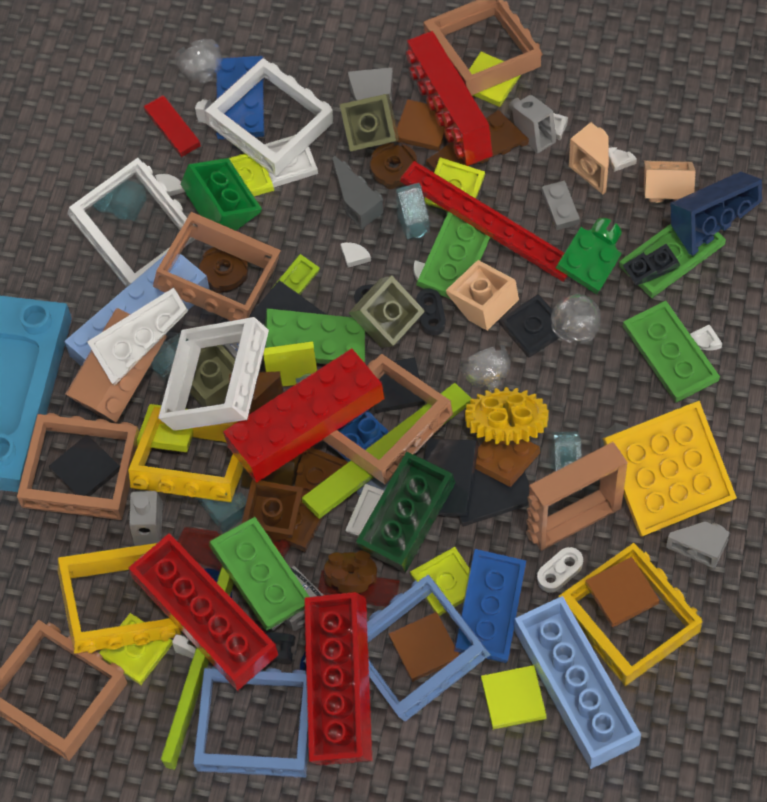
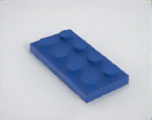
[217,56,264,139]
[454,549,526,663]

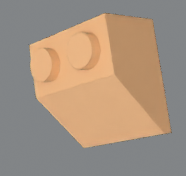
[569,122,609,194]
[644,161,695,202]
[446,260,519,330]

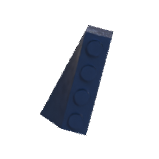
[670,171,762,256]

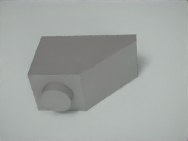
[666,521,730,569]

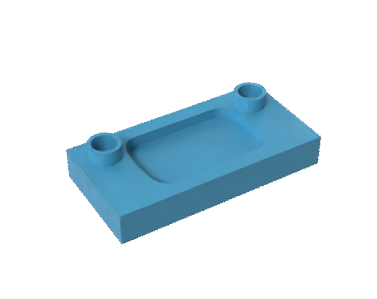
[0,296,72,492]

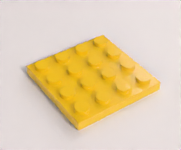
[602,401,737,536]

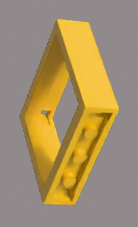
[128,407,243,502]
[58,543,181,654]
[558,543,703,686]

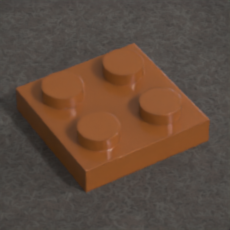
[475,439,540,487]

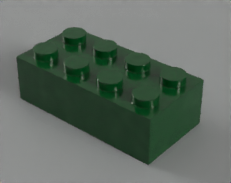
[356,451,456,573]

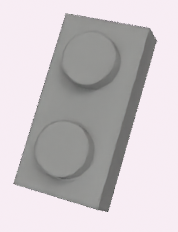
[542,181,580,230]

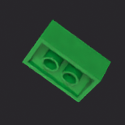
[180,158,262,231]

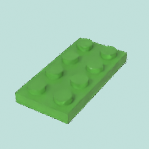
[416,212,491,299]
[619,224,726,298]
[623,301,720,403]
[265,309,365,364]
[209,517,310,631]

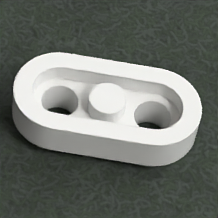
[537,547,583,592]

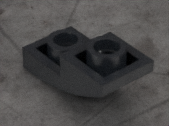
[623,243,680,285]

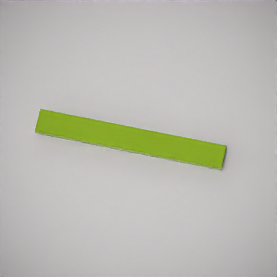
[302,383,472,519]
[161,566,234,770]

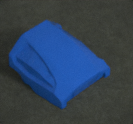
[323,410,389,462]

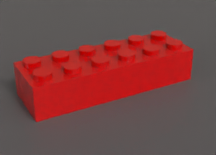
[406,31,493,166]
[223,348,385,483]
[128,533,278,691]
[305,592,372,765]

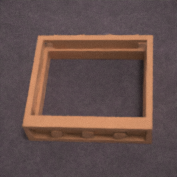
[423,0,543,95]
[153,212,281,321]
[322,354,453,484]
[17,413,139,520]
[526,442,628,551]
[0,620,128,761]

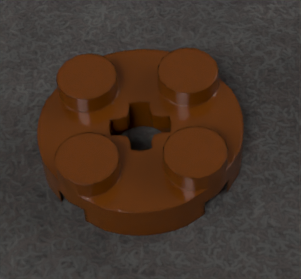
[370,143,417,189]
[199,247,248,293]
[324,551,377,593]

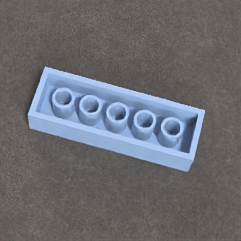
[64,253,210,366]
[514,596,641,769]

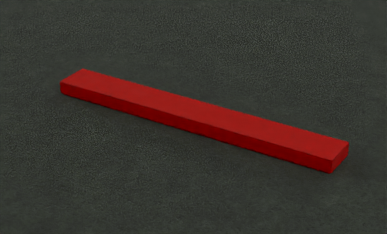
[400,161,568,282]

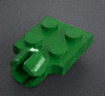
[555,218,622,294]

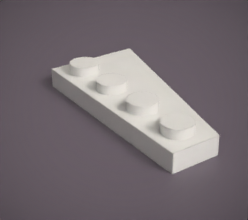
[87,288,188,386]

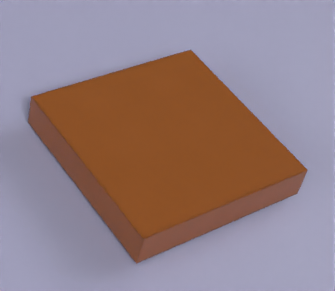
[396,99,445,151]
[585,557,660,628]
[389,612,459,682]

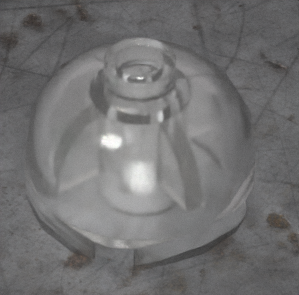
[175,39,223,83]
[550,294,601,344]
[458,345,511,391]

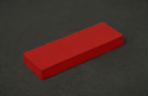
[144,95,201,157]

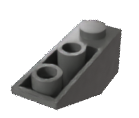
[333,156,383,229]

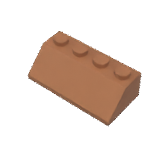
[65,308,167,422]

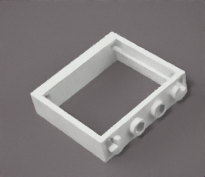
[205,58,333,176]
[68,158,195,287]
[159,317,269,431]

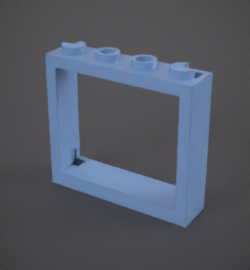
[367,575,491,721]
[194,666,309,777]

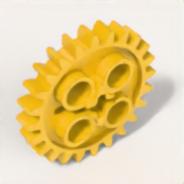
[465,387,549,445]

